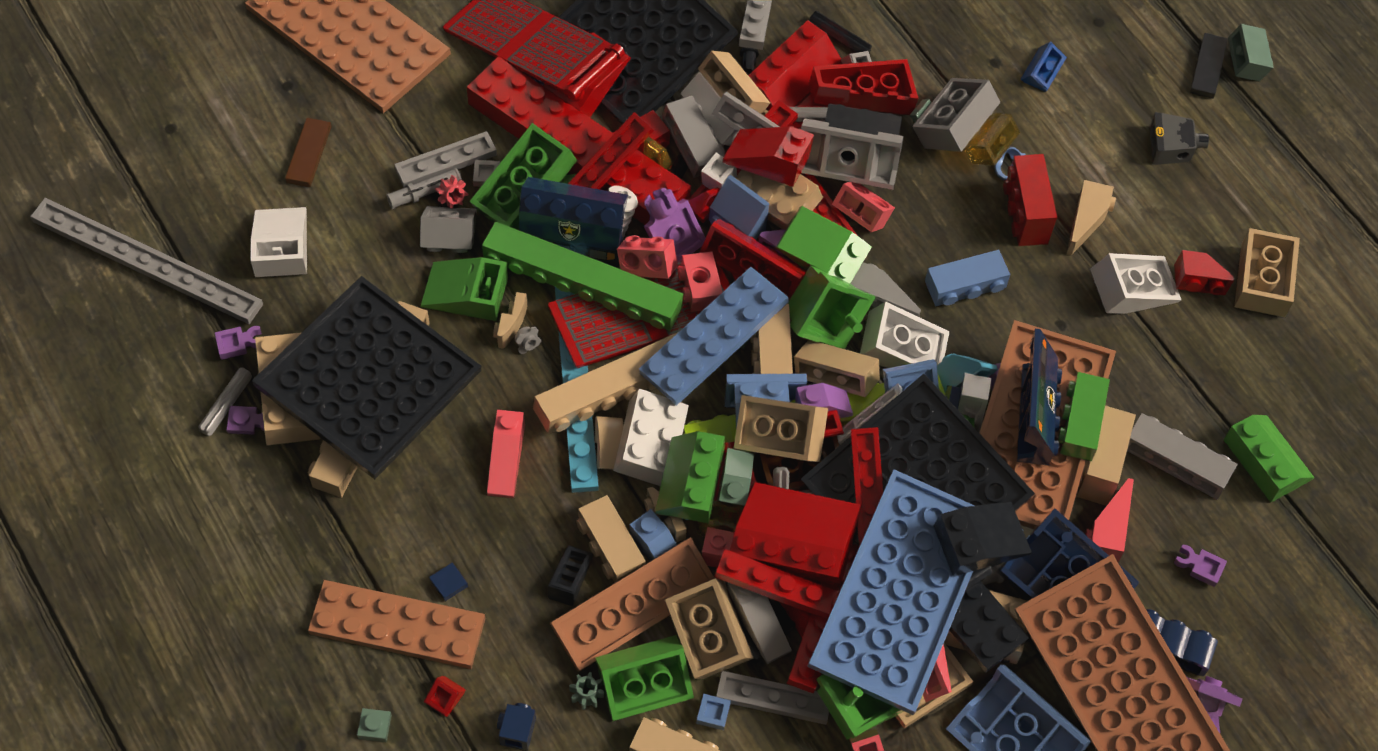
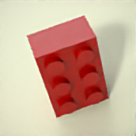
[1003,154,1057,246]

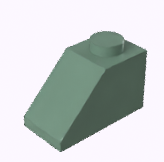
[716,448,754,507]

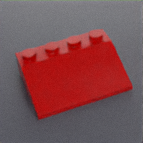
[730,482,861,585]

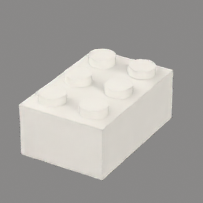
[613,389,689,486]

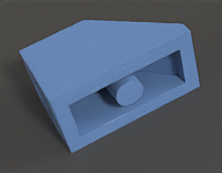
[630,509,677,561]

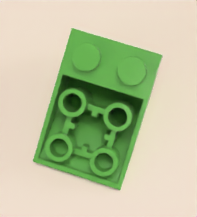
[421,257,508,321]

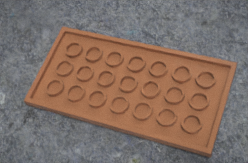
[245,0,451,113]
[980,320,1116,529]
[1014,554,1230,751]

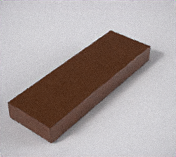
[285,118,331,187]

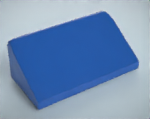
[1021,41,1067,92]

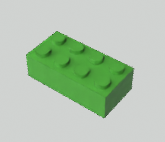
[469,123,577,230]

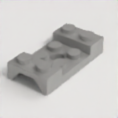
[801,118,903,190]

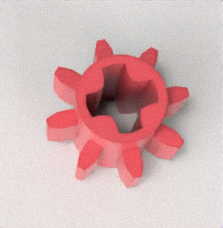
[435,175,468,209]

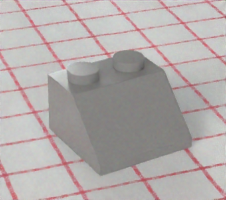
[420,206,477,253]

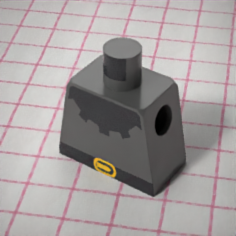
[1149,112,1209,165]

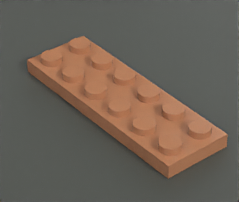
[549,537,715,671]
[308,580,485,669]

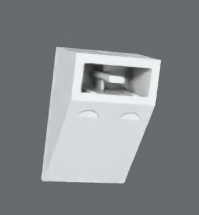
[251,207,307,277]

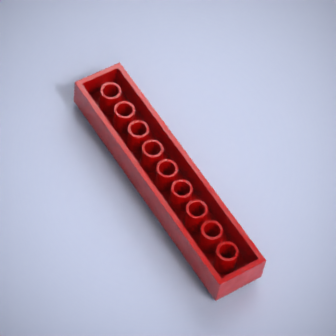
[467,56,691,225]

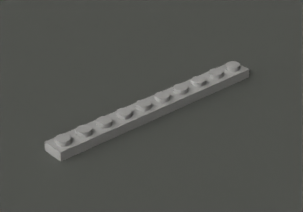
[30,198,263,324]

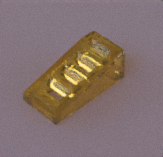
[644,137,673,171]

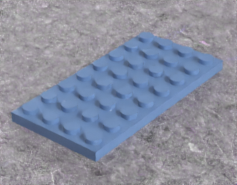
[807,470,975,715]

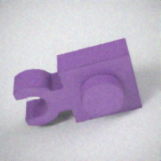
[215,326,262,360]
[227,406,264,434]
[1174,545,1227,587]

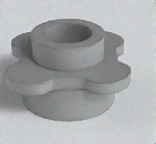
[515,327,541,354]

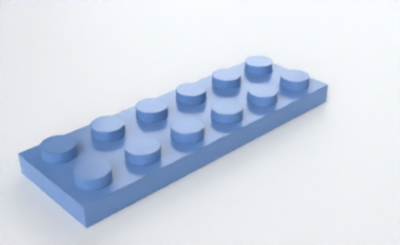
[639,267,789,406]

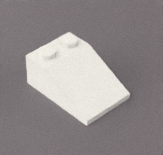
[1090,253,1181,314]
[860,302,949,368]

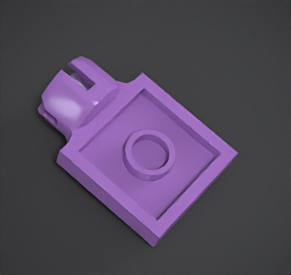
[644,188,705,262]

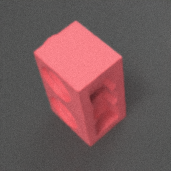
[832,182,895,232]
[617,235,678,279]

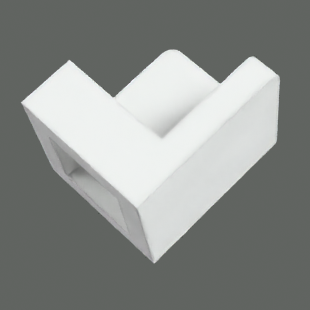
[701,153,737,189]

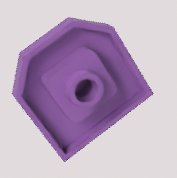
[1186,676,1242,733]

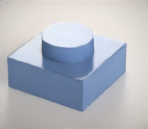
[696,694,731,730]

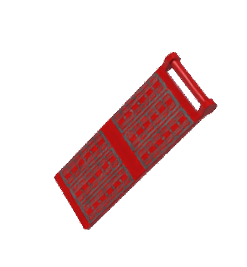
[443,0,625,101]
[548,261,739,368]

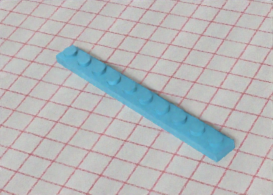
[555,287,599,493]

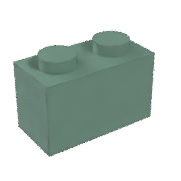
[1228,24,1274,81]

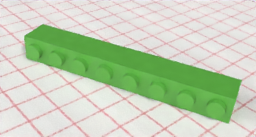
[482,221,683,331]

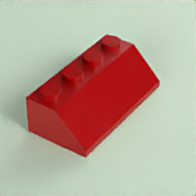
[748,20,842,111]
[699,219,807,300]

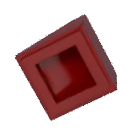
[688,187,720,214]
[824,410,844,438]
[424,676,466,717]

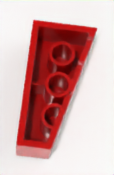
[809,59,919,115]

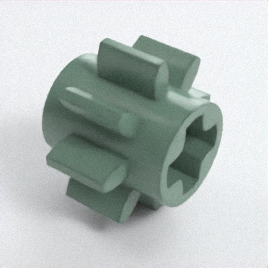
[569,672,604,710]

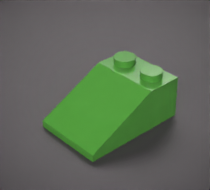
[775,206,872,283]

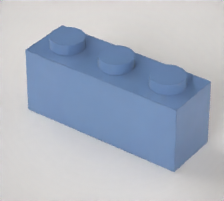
[925,250,1010,306]

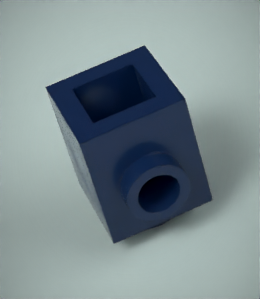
[497,703,536,751]

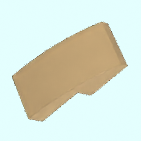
[493,292,527,349]
[595,416,623,470]
[644,487,687,542]

